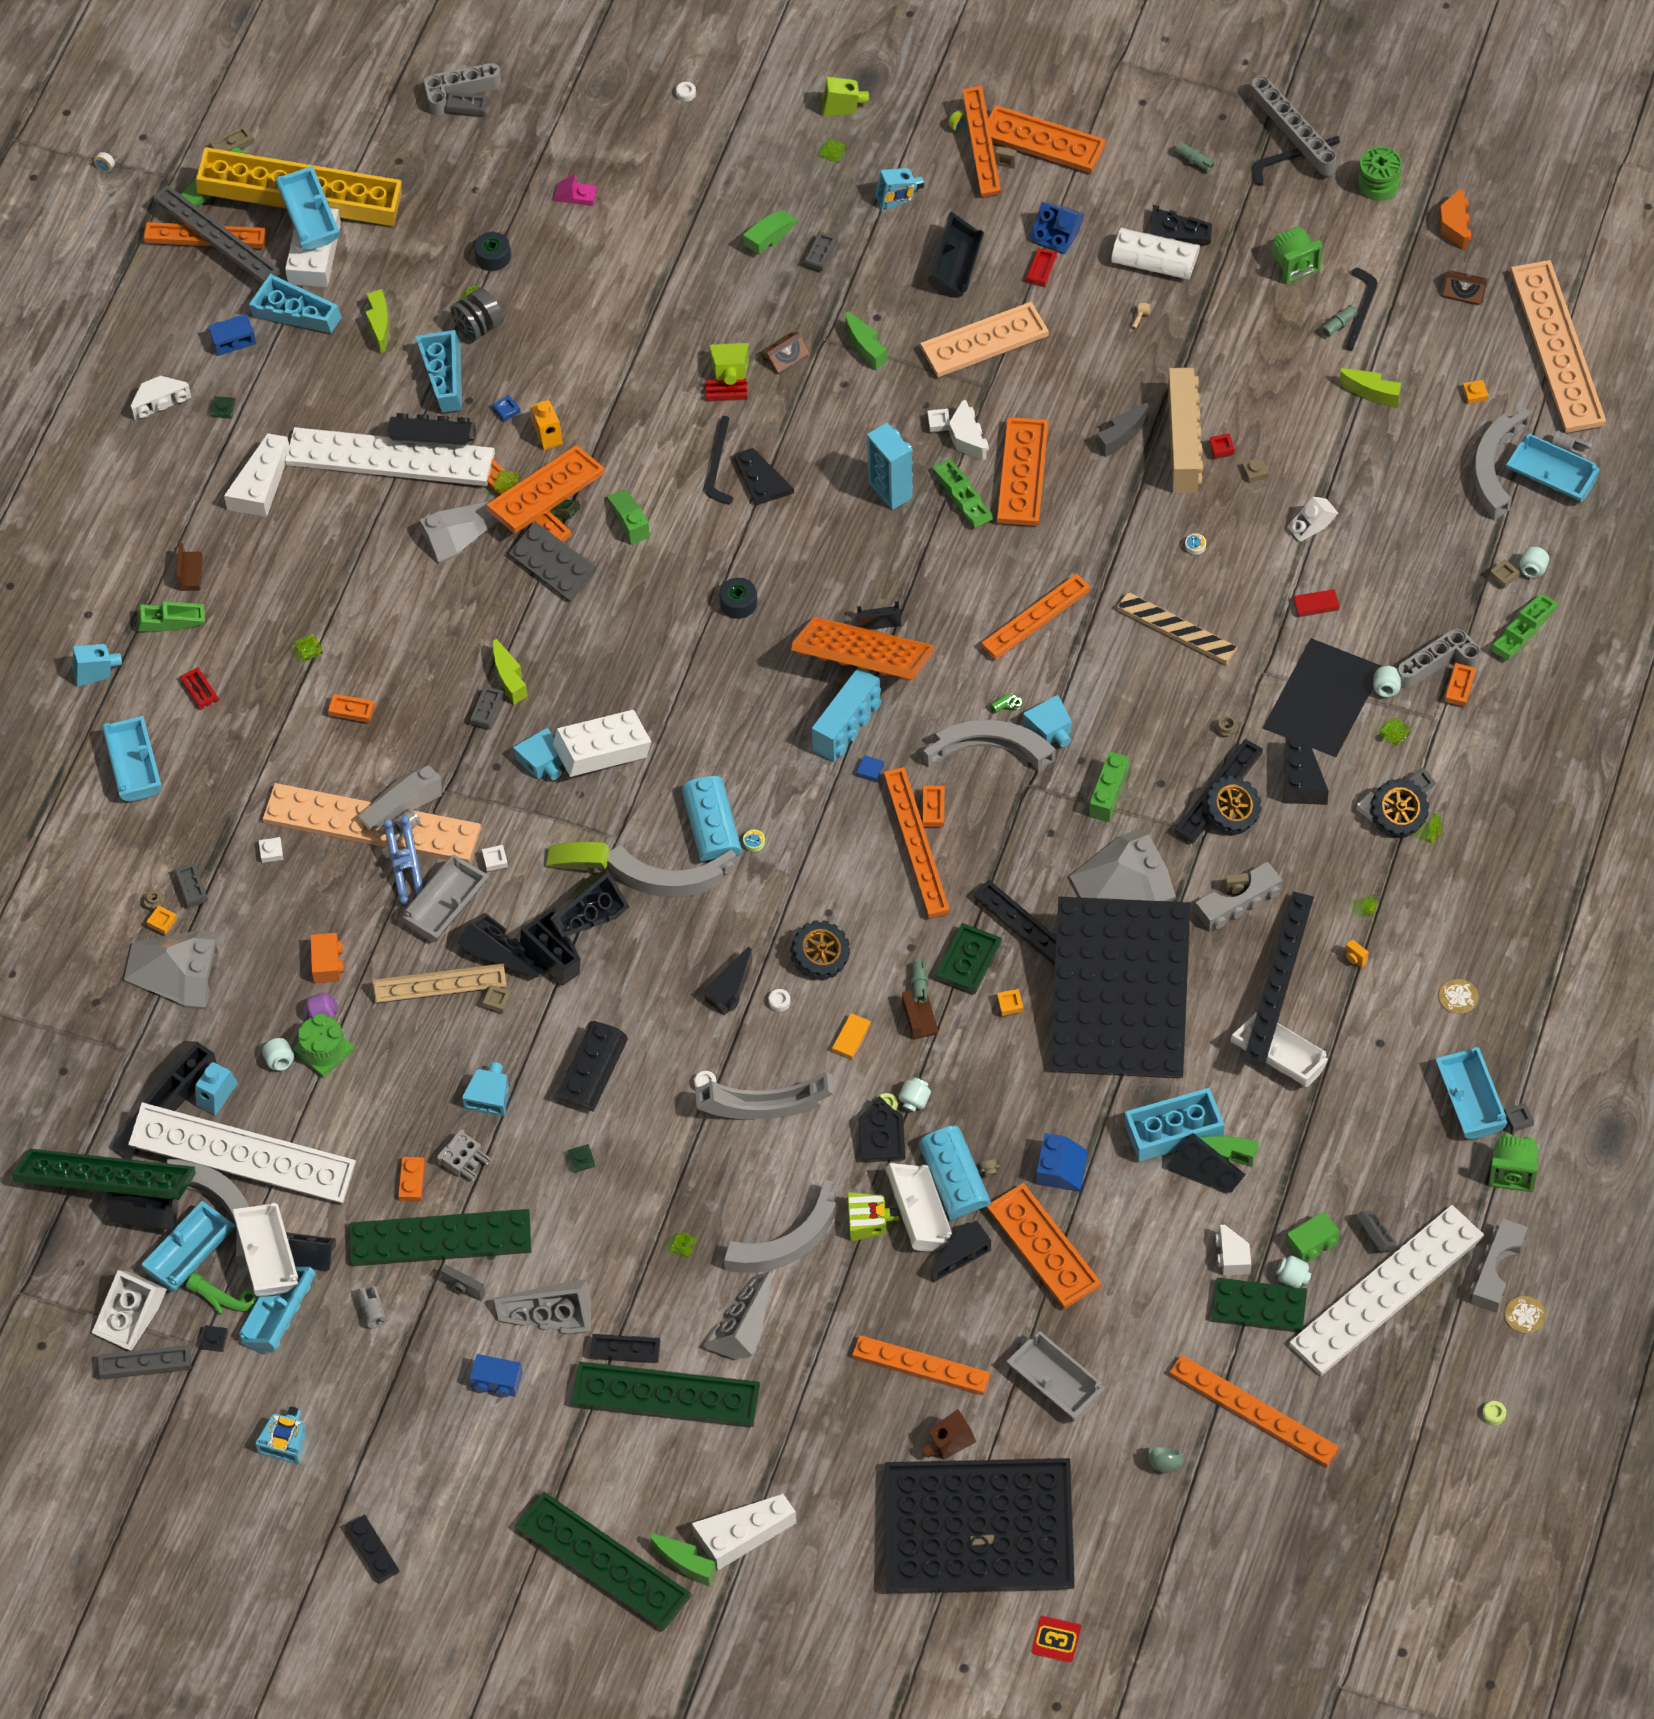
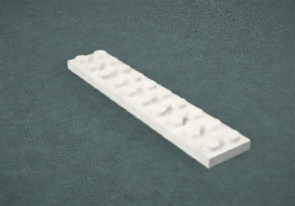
[285,427,495,486]
[128,1103,356,1204]
[1289,1205,1484,1376]

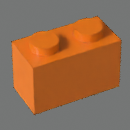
[311,933,344,983]

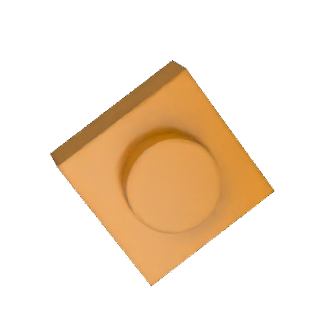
[1463,380,1488,404]
[146,905,178,935]
[1345,939,1369,969]
[997,989,1023,1016]

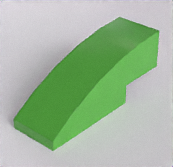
[743,210,798,255]
[845,311,887,371]
[137,601,205,632]
[1200,1136,1259,1167]
[650,1533,716,1587]

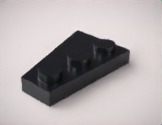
[1151,204,1212,245]
[734,448,794,506]
[1166,1133,1246,1193]

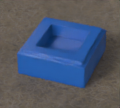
[492,395,521,422]
[857,755,884,782]

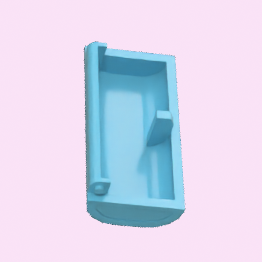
[275,166,340,249]
[1506,434,1600,502]
[102,716,161,801]
[681,776,742,862]
[1435,1047,1507,1139]
[919,1126,992,1221]
[141,1201,236,1292]
[239,1267,316,1353]

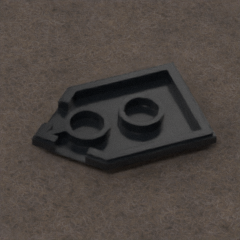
[858,1096,906,1163]

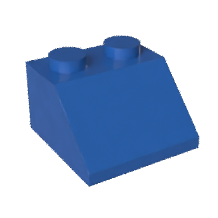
[1036,1133,1088,1192]

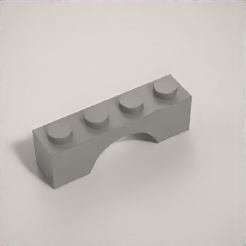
[1195,862,1283,932]
[1469,1218,1528,1313]

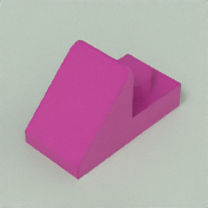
[554,174,597,206]

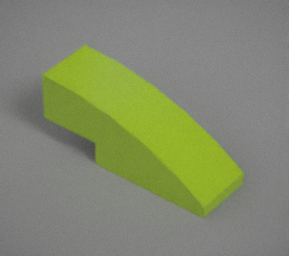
[366,289,389,354]
[1339,368,1401,408]
[493,639,528,705]
[546,842,610,870]

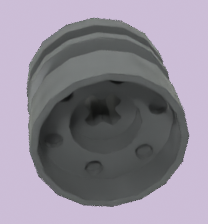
[450,287,504,341]

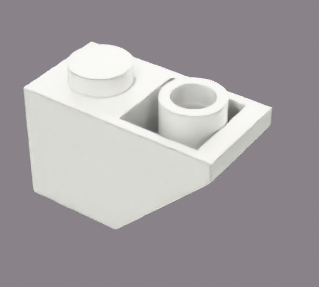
[1287,497,1338,541]
[1216,1225,1251,1276]

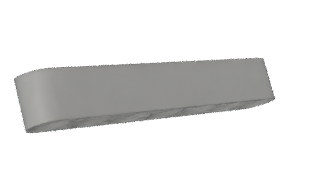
[1252,76,1337,176]

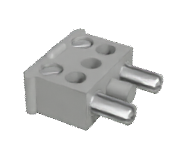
[438,1129,491,1181]

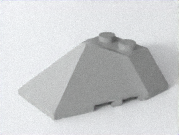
[1069,829,1176,901]
[124,930,222,1010]

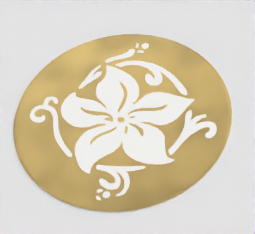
[1439,979,1479,1013]
[1505,1296,1546,1333]

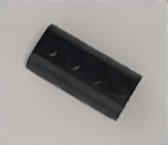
[928,212,984,298]
[388,413,476,446]
[553,1021,628,1112]

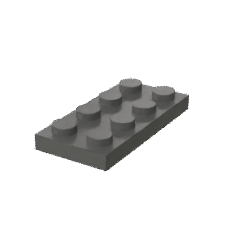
[509,521,597,601]

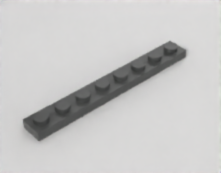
[153,185,280,283]

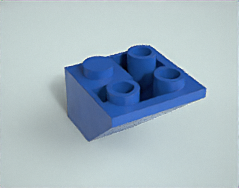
[1029,201,1085,254]

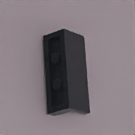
[286,1232,336,1271]

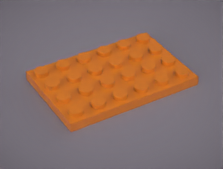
[791,616,935,681]

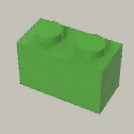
[1286,1211,1340,1262]

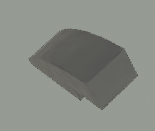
[1097,403,1149,457]

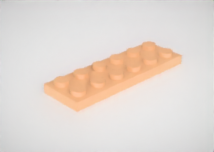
[921,302,1049,378]

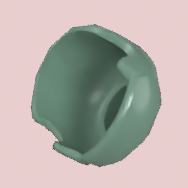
[1148,1446,1183,1473]

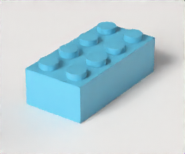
[867,422,913,510]
[812,668,881,763]
[1124,1087,1224,1162]

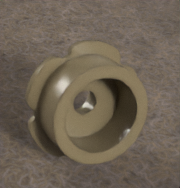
[1216,716,1237,736]
[144,890,165,911]
[979,1159,1000,1177]

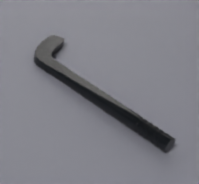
[1254,136,1340,186]
[1346,267,1378,351]
[705,416,733,505]

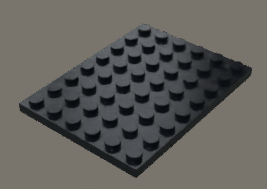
[1050,896,1191,1078]
[885,1458,1075,1593]

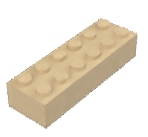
[1168,368,1203,493]

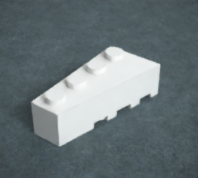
[224,434,289,517]
[692,1494,796,1570]

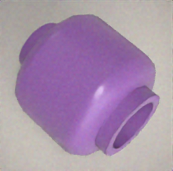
[304,992,338,1019]

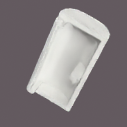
[1111,227,1200,280]
[1231,1013,1328,1087]
[885,1163,953,1251]
[232,1203,298,1296]

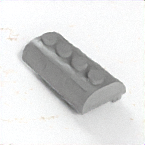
[402,855,489,942]
[1006,1331,1105,1421]

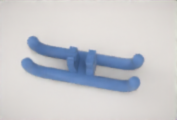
[384,816,424,904]

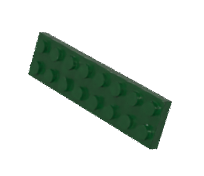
[12,1149,196,1200]
[350,1209,532,1267]
[572,1361,760,1427]
[515,1492,691,1631]

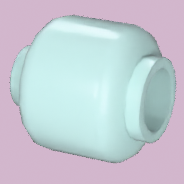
[1519,547,1549,578]
[1373,666,1401,697]
[262,1038,294,1071]
[898,1077,931,1112]
[1276,1255,1311,1288]

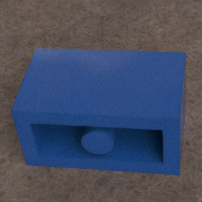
[208,314,256,356]
[469,1354,522,1397]

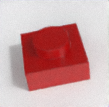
[1209,433,1235,458]

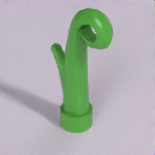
[186,1272,259,1314]

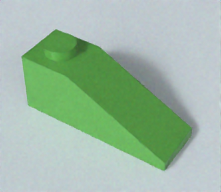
[607,489,650,545]

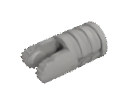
[1551,430,1592,459]
[379,808,421,842]
[357,1287,387,1328]

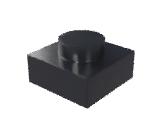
[200,1325,228,1352]

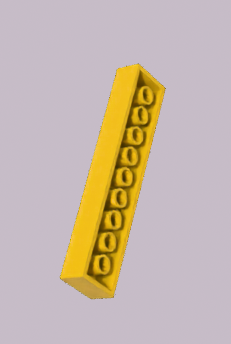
[196,147,402,226]

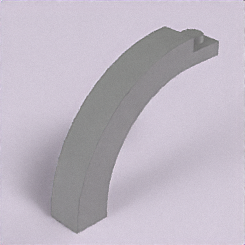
[1474,408,1531,520]
[923,720,1056,771]
[606,845,737,897]
[695,1072,834,1119]
[167,1159,249,1266]
[724,1179,837,1273]

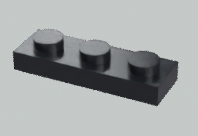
[590,1334,661,1363]
[345,1514,400,1584]

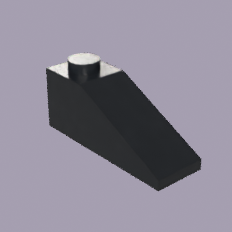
[704,947,752,1016]
[931,1220,991,1283]

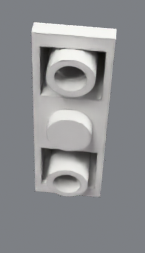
[131,376,191,421]
[949,400,989,461]

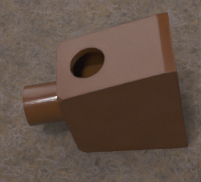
[921,1409,976,1459]

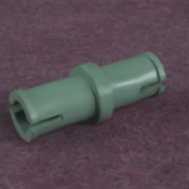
[1175,141,1215,173]
[1321,305,1357,338]
[911,960,929,1004]

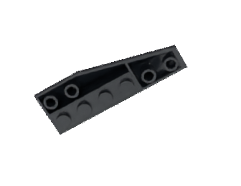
[113,1041,217,1159]

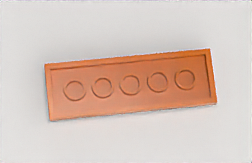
[988,105,1106,173]
[997,417,1049,526]
[486,445,605,534]
[987,1183,1102,1310]

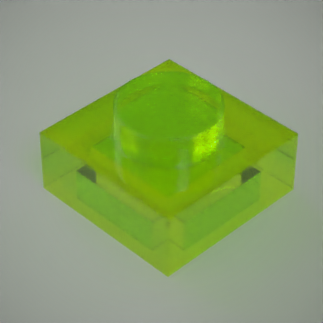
[820,138,847,163]
[495,470,520,493]
[294,634,323,662]
[1380,717,1411,747]
[1426,813,1444,844]

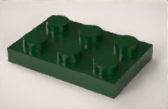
[935,923,1002,994]

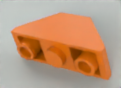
[1439,189,1471,249]

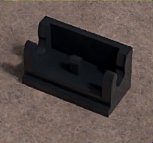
[857,601,901,630]

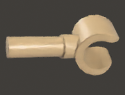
[1131,303,1150,329]

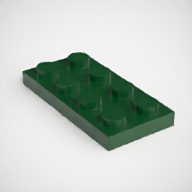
[1211,1277,1307,1333]

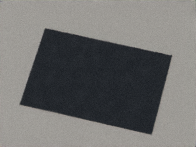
[1263,638,1383,757]

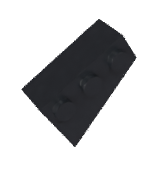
[1284,735,1329,805]
[520,907,581,985]
[106,1193,179,1230]

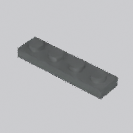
[98,1345,192,1379]

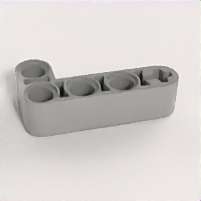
[424,63,501,116]
[1398,629,1480,689]

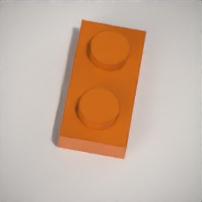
[1445,663,1476,707]
[328,694,375,723]
[923,786,945,827]
[398,1157,425,1201]

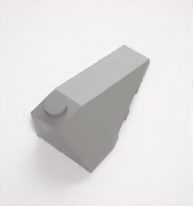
[420,501,500,564]
[358,765,442,831]
[704,1271,773,1360]
[494,1279,591,1334]

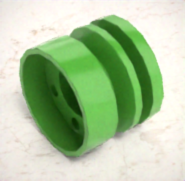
[1358,147,1402,201]

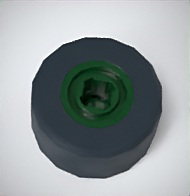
[474,231,511,271]
[719,577,757,619]

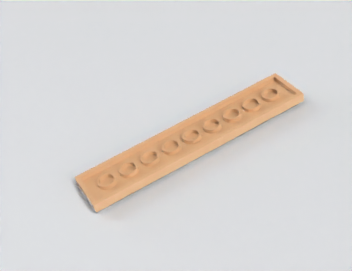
[1511,260,1606,433]
[263,783,481,864]

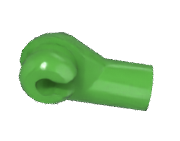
[990,694,1023,713]

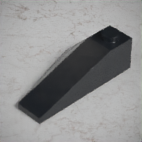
[550,871,629,938]
[457,913,546,978]

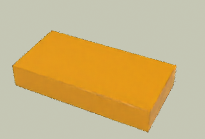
[832,1013,871,1060]

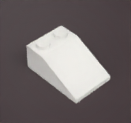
[92,1270,167,1351]

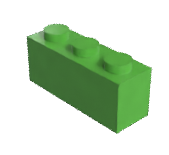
[1089,751,1130,823]

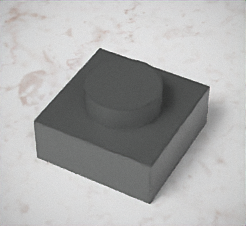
[1504,1103,1534,1132]

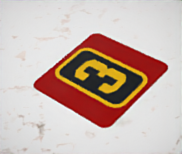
[1032,1616,1081,1662]

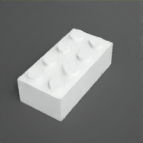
[285,208,341,287]
[553,710,651,777]

